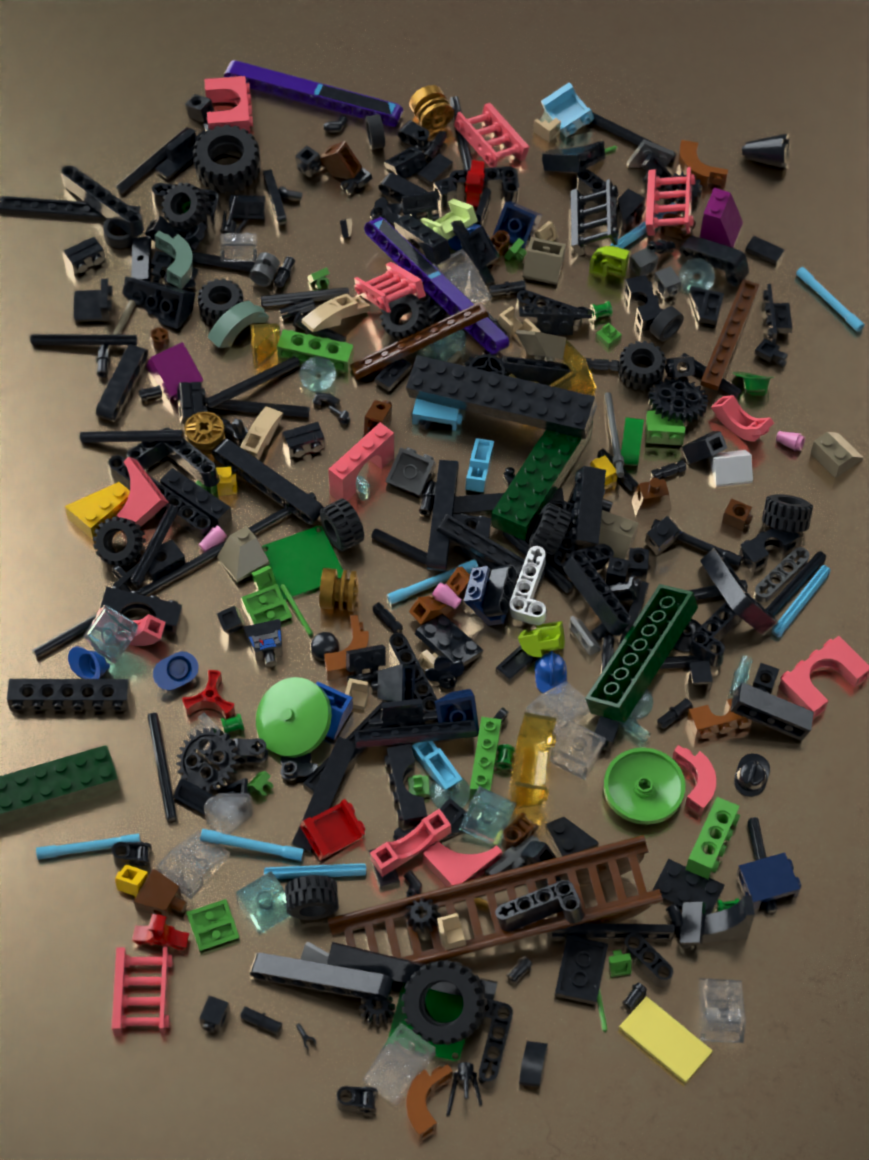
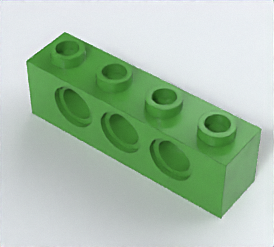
[277,329,354,373]
[469,717,501,802]
[685,797,741,879]

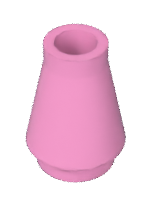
[776,431,805,451]
[198,525,227,552]
[432,582,462,609]

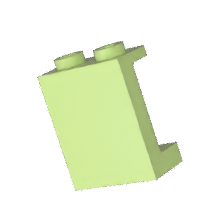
[421,199,478,240]

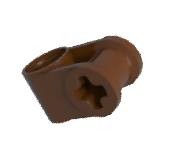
[661,213,696,241]
[490,230,510,264]
[502,812,539,850]

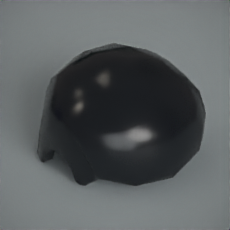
[310,632,340,661]

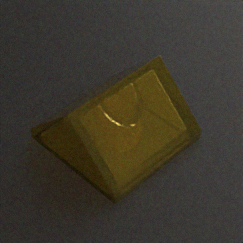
[251,323,280,369]

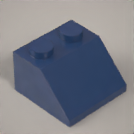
[493,201,543,249]

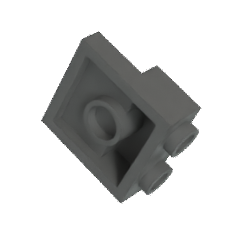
[385,447,437,497]

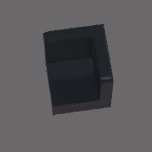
[688,661,713,690]

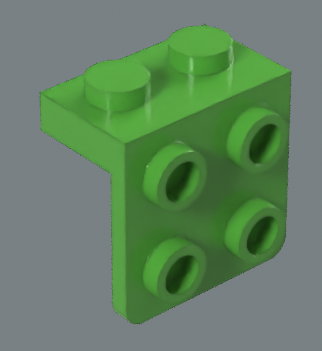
[646,411,685,445]

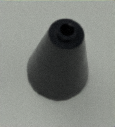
[742,134,790,169]

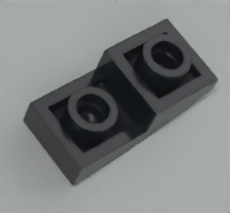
[519,1041,548,1087]

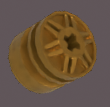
[409,85,454,132]
[184,412,225,461]
[319,568,359,611]

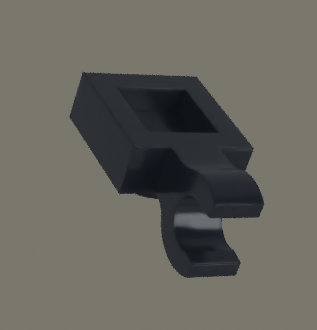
[151,251,173,282]
[755,339,788,367]

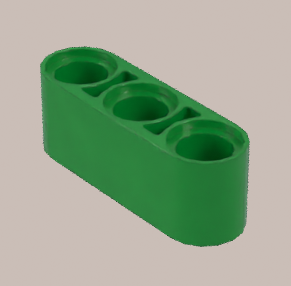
[621,417,644,466]

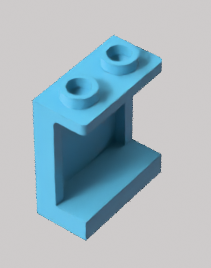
[541,82,594,137]
[412,398,462,431]

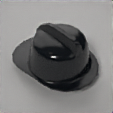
[734,753,770,797]

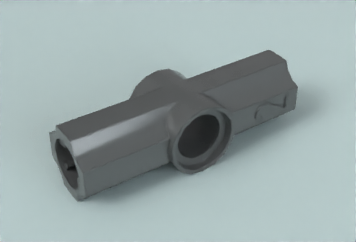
[485,835,540,876]

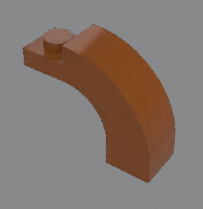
[678,140,728,188]
[409,566,470,625]
[324,615,369,680]
[406,1064,453,1142]

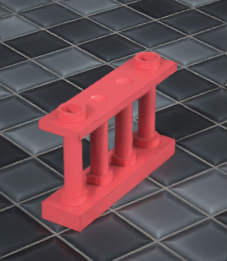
[454,103,530,168]
[646,167,695,236]
[354,262,426,313]
[112,947,173,1036]

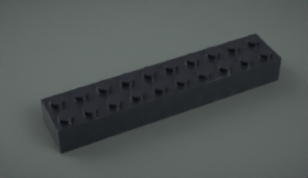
[406,355,597,439]

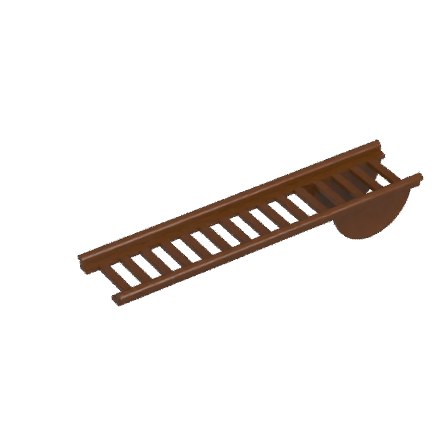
[328,835,663,965]

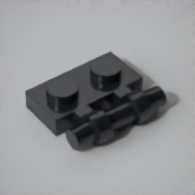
[401,191,439,222]
[346,644,386,682]

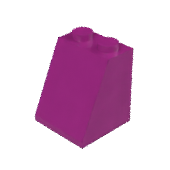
[700,188,743,248]
[146,342,204,400]

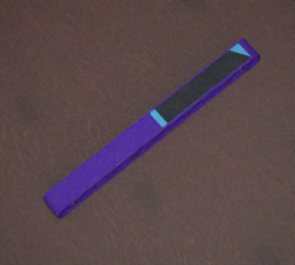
[224,60,404,127]
[364,217,509,354]

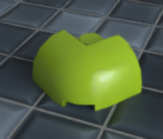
[589,246,631,277]
[518,621,565,657]

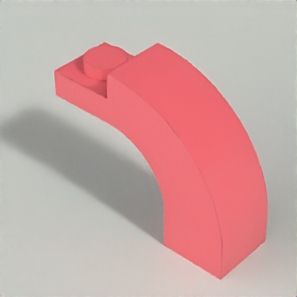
[711,395,774,441]
[93,608,166,646]
[672,745,716,817]

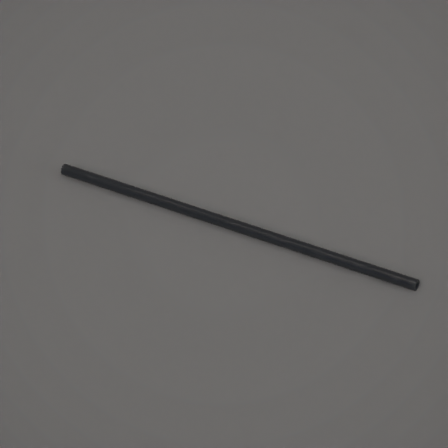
[31,492,317,659]

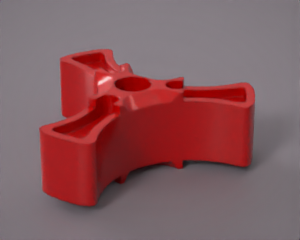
[465,160,485,207]
[182,670,235,719]
[132,914,189,952]

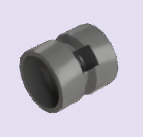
[249,252,280,286]

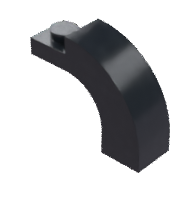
[144,216,207,251]

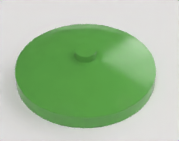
[256,677,332,758]
[604,748,686,825]

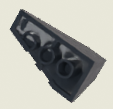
[122,276,196,329]

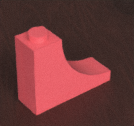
[117,457,169,527]
[423,841,502,887]

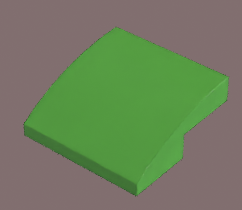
[241,584,292,625]
[186,899,240,951]

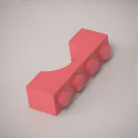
[370,808,451,877]

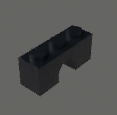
[624,275,663,332]
[738,528,800,572]

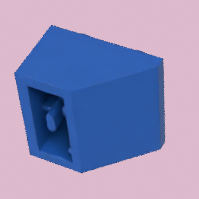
[316,681,353,740]

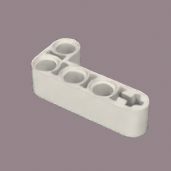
[510,546,546,625]

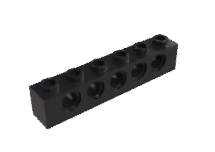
[7,678,130,711]

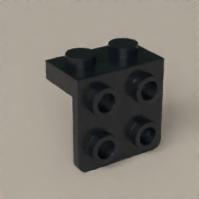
[73,278,113,322]

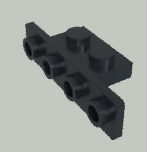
[156,128,206,179]
[451,220,500,285]
[763,283,793,345]
[519,305,592,335]

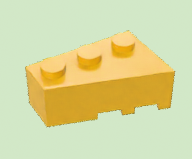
[64,482,130,540]

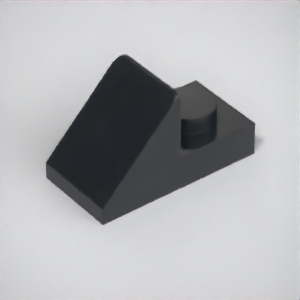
[642,152,673,190]

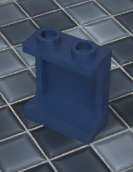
[464,566,506,626]
[736,852,801,909]

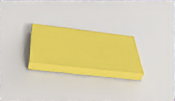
[619,996,713,1084]

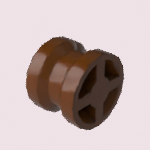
[150,327,170,350]

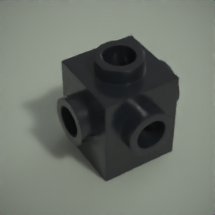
[295,145,322,177]

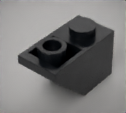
[617,188,646,231]
[680,431,728,464]

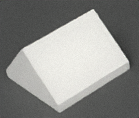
[709,450,753,487]

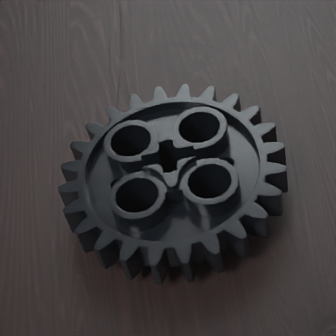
[648,377,709,423]
[176,727,240,793]

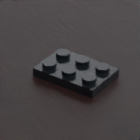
[415,613,484,666]
[652,858,725,915]
[554,935,608,1005]

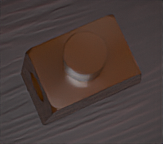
[320,141,362,178]
[363,400,392,437]
[632,478,671,516]
[134,869,188,918]

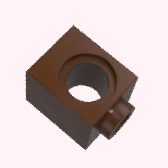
[722,498,753,531]

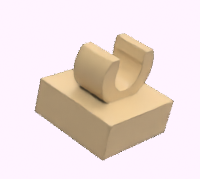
[534,221,558,241]
[418,650,438,675]

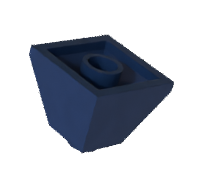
[435,689,479,733]

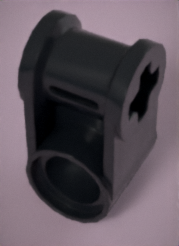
[397,120,430,151]
[415,292,446,325]
[233,738,268,764]
[111,841,152,868]
[336,1086,378,1114]

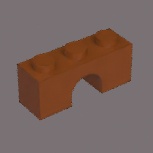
[687,698,752,739]

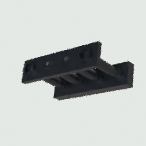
[571,179,619,256]

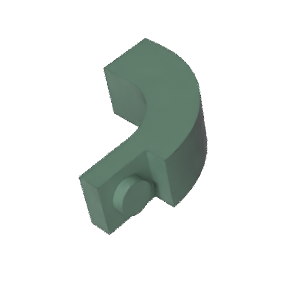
[155,231,193,289]
[208,300,269,348]

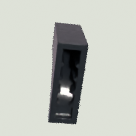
[542,141,606,172]
[703,895,755,943]

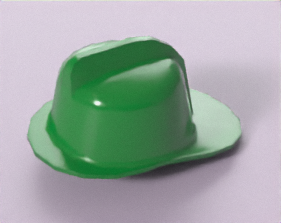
[733,372,775,396]

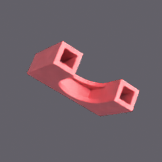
[204,76,253,134]
[328,423,394,501]
[779,636,869,719]

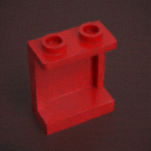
[300,799,365,861]

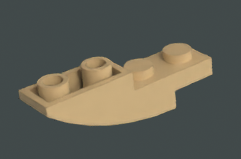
[301,294,370,332]
[240,407,283,460]

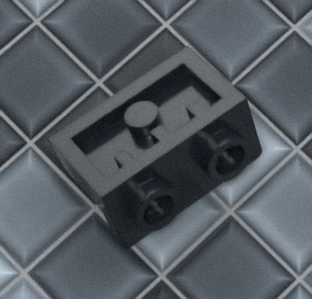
[384,146,427,179]

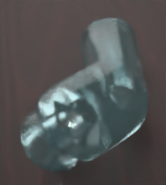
[356,475,370,494]

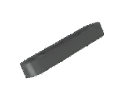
[754,547,810,602]

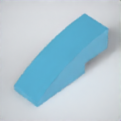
[465,438,494,492]
[412,741,463,791]

